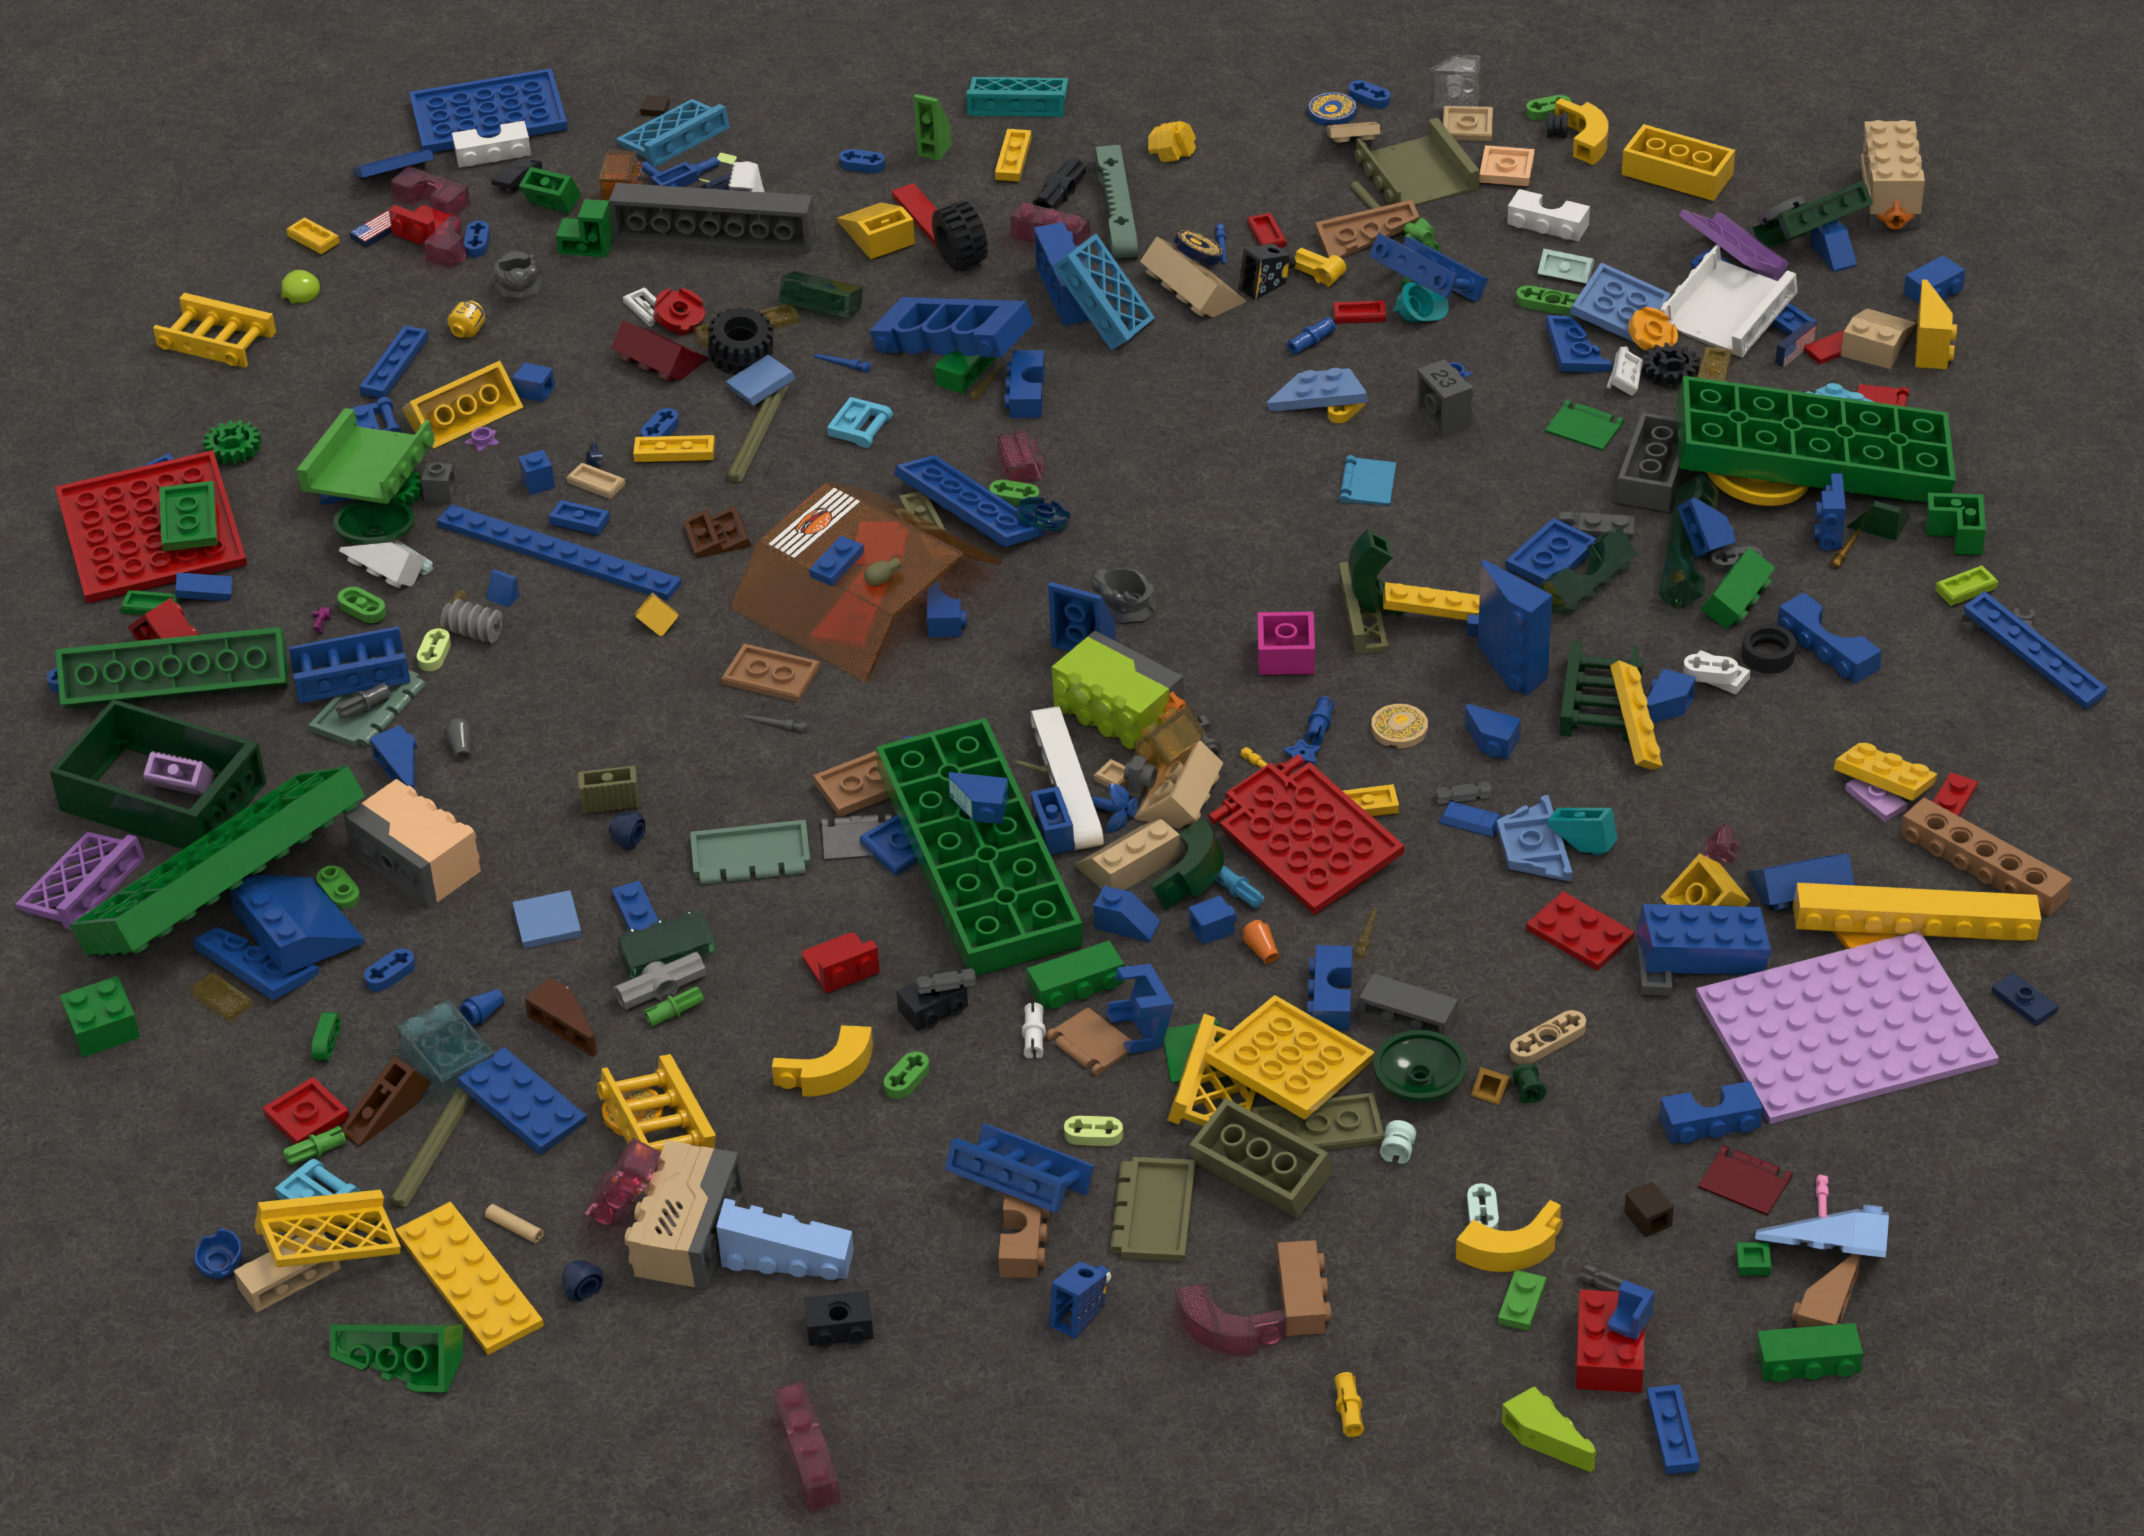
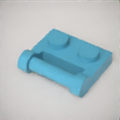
[827,397,893,448]
[275,1159,360,1200]

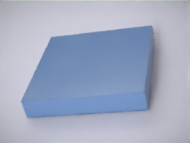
[726,355,795,406]
[513,890,582,949]

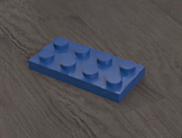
[458,1047,587,1155]

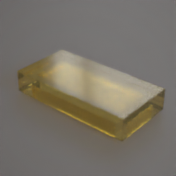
[190,972,253,1021]

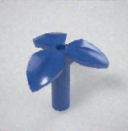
[1091,784,1138,833]

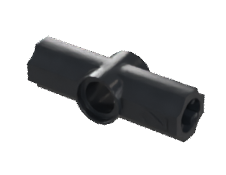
[1033,157,1086,215]

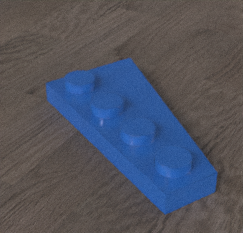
[194,927,319,1001]

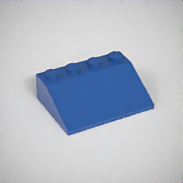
[1478,560,1552,696]
[230,875,365,975]

